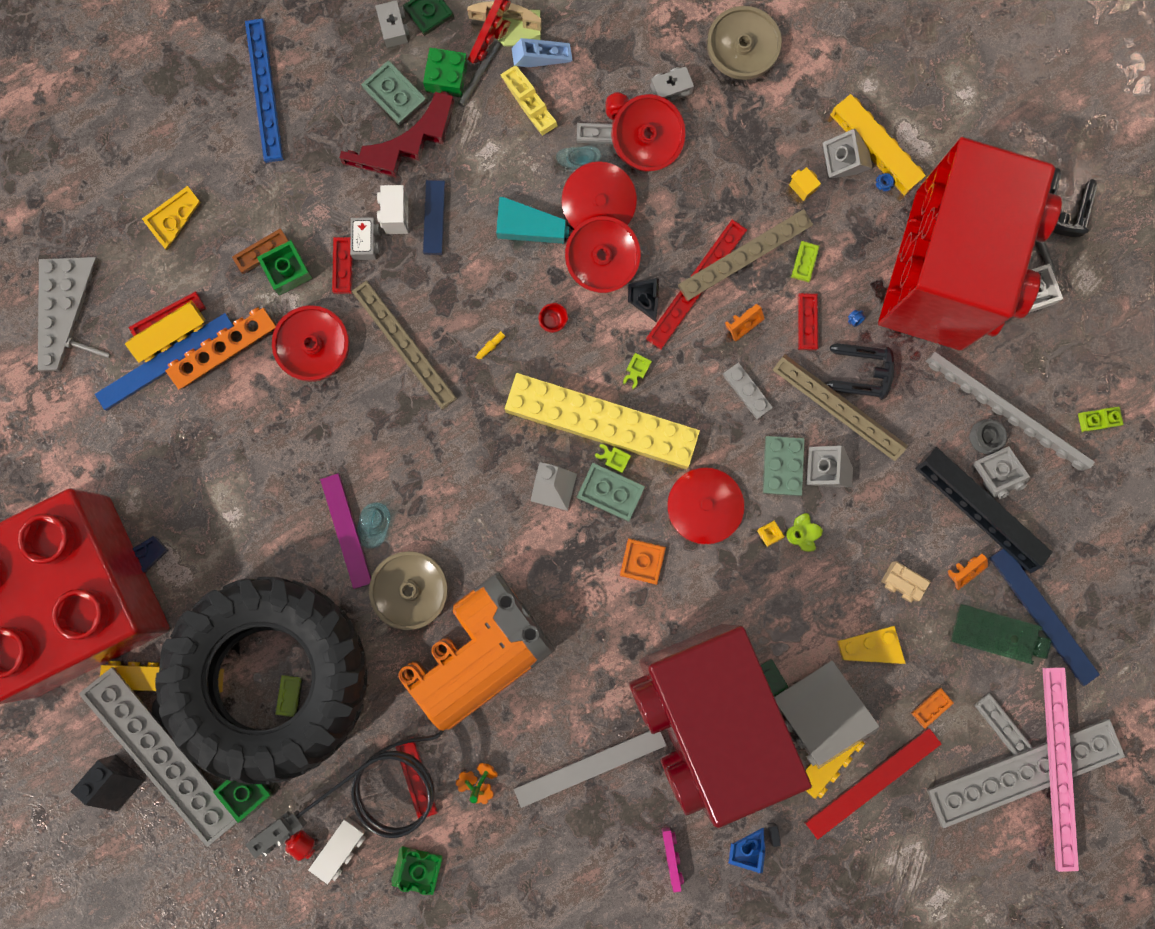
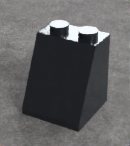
[70,754,144,811]

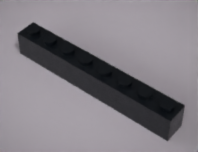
[915,447,1053,573]

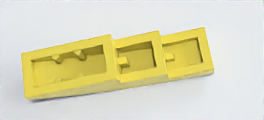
[500,66,558,136]

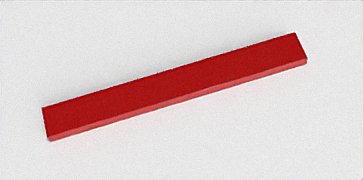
[646,219,747,350]
[804,728,941,840]

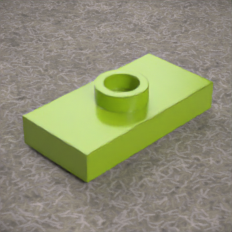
[791,241,819,283]
[275,675,302,717]

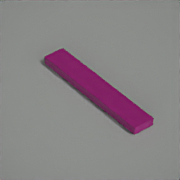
[320,473,372,589]

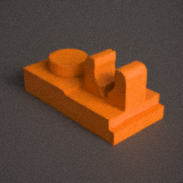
[725,304,765,342]
[948,554,988,590]

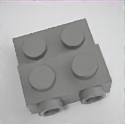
[974,446,1030,499]

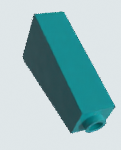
[496,197,569,244]

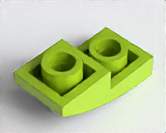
[1078,407,1124,432]

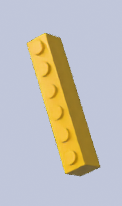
[830,94,926,196]
[100,661,224,693]

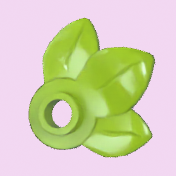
[787,513,823,552]

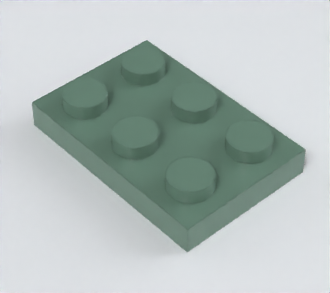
[361,60,427,126]
[763,436,804,496]
[577,463,645,522]

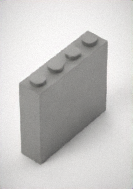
[774,661,879,769]

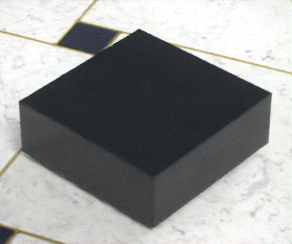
[767,823,781,847]

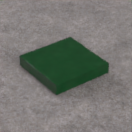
[403,0,454,36]

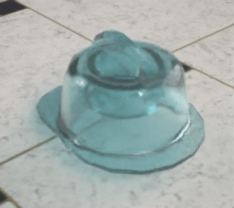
[556,146,601,171]
[357,503,391,548]

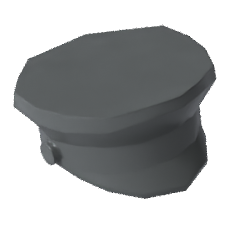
[969,419,1007,455]

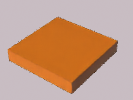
[619,538,666,585]

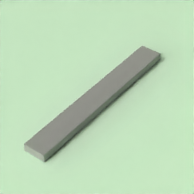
[514,731,666,808]

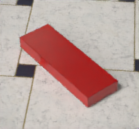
[332,237,353,294]
[798,293,818,350]

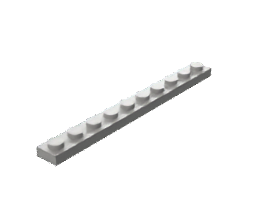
[925,352,1095,470]

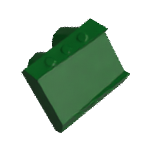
[392,846,442,895]

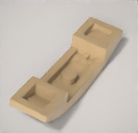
[467,1,542,31]

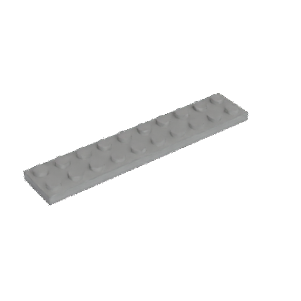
[79,667,237,847]
[926,719,1125,828]

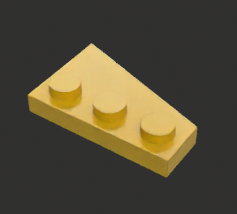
[142,186,201,250]
[837,626,906,664]

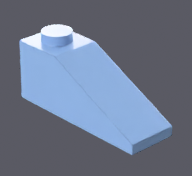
[511,38,573,67]

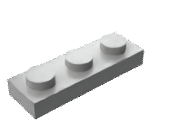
[723,362,773,420]

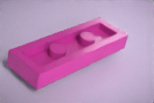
[662,827,684,893]

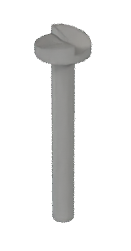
[65,337,111,358]

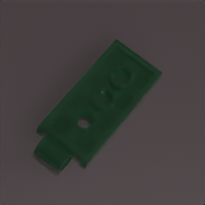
[950,604,1052,665]

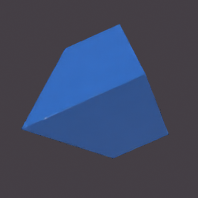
[728,827,765,873]

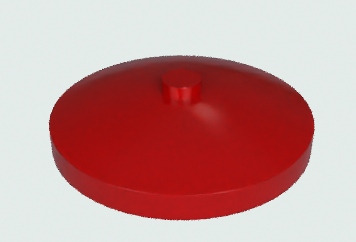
[611,94,685,172]
[561,162,637,229]
[565,216,641,293]
[272,305,349,382]
[667,468,744,545]

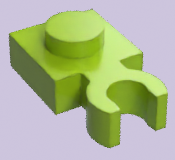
[623,353,652,389]
[595,444,631,473]

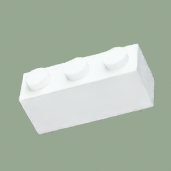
[309,816,367,884]

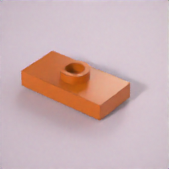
[911,687,954,729]

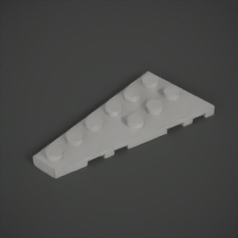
[38,257,98,372]

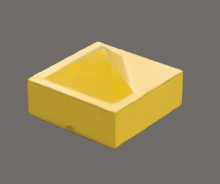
[757,520,785,547]

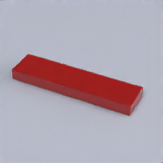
[129,291,206,337]
[396,737,438,819]

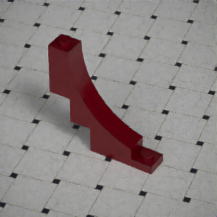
[339,92,455,177]

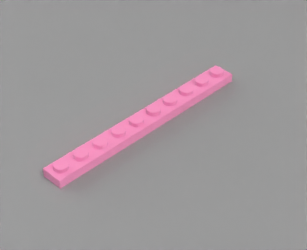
[1042,667,1079,872]

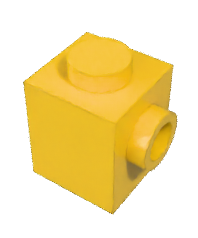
[789,167,821,201]

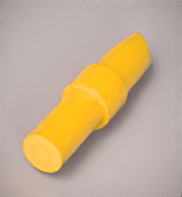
[475,331,506,359]

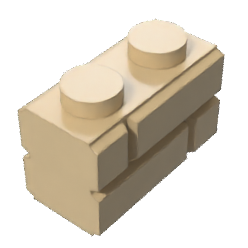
[881,561,930,603]

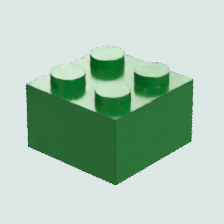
[423,47,468,97]
[257,240,313,296]
[213,780,273,823]

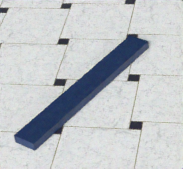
[989,548,1100,686]

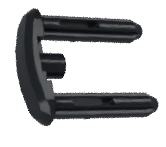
[1049,168,1097,237]
[826,343,895,400]

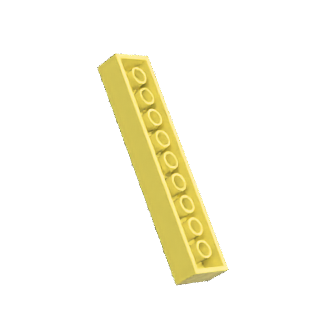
[505,373,700,470]

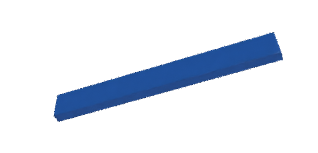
[245,18,284,163]
[95,313,234,411]

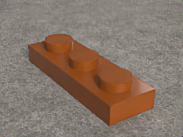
[232,228,288,274]

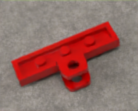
[467,0,511,64]

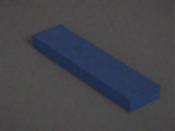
[423,180,445,255]

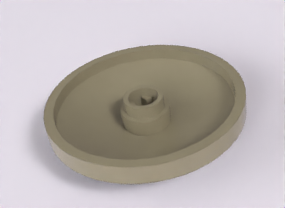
[707,6,782,80]
[369,551,448,630]

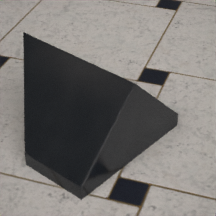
[628,278,659,322]

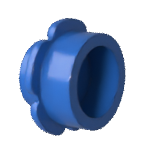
[876,173,894,192]
[848,310,866,327]

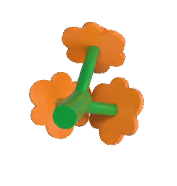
[455,763,498,804]

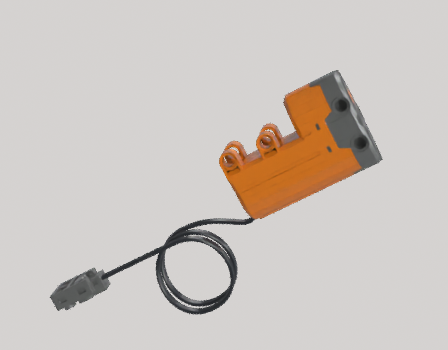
[245,572,556,858]

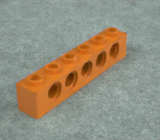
[165,307,276,390]

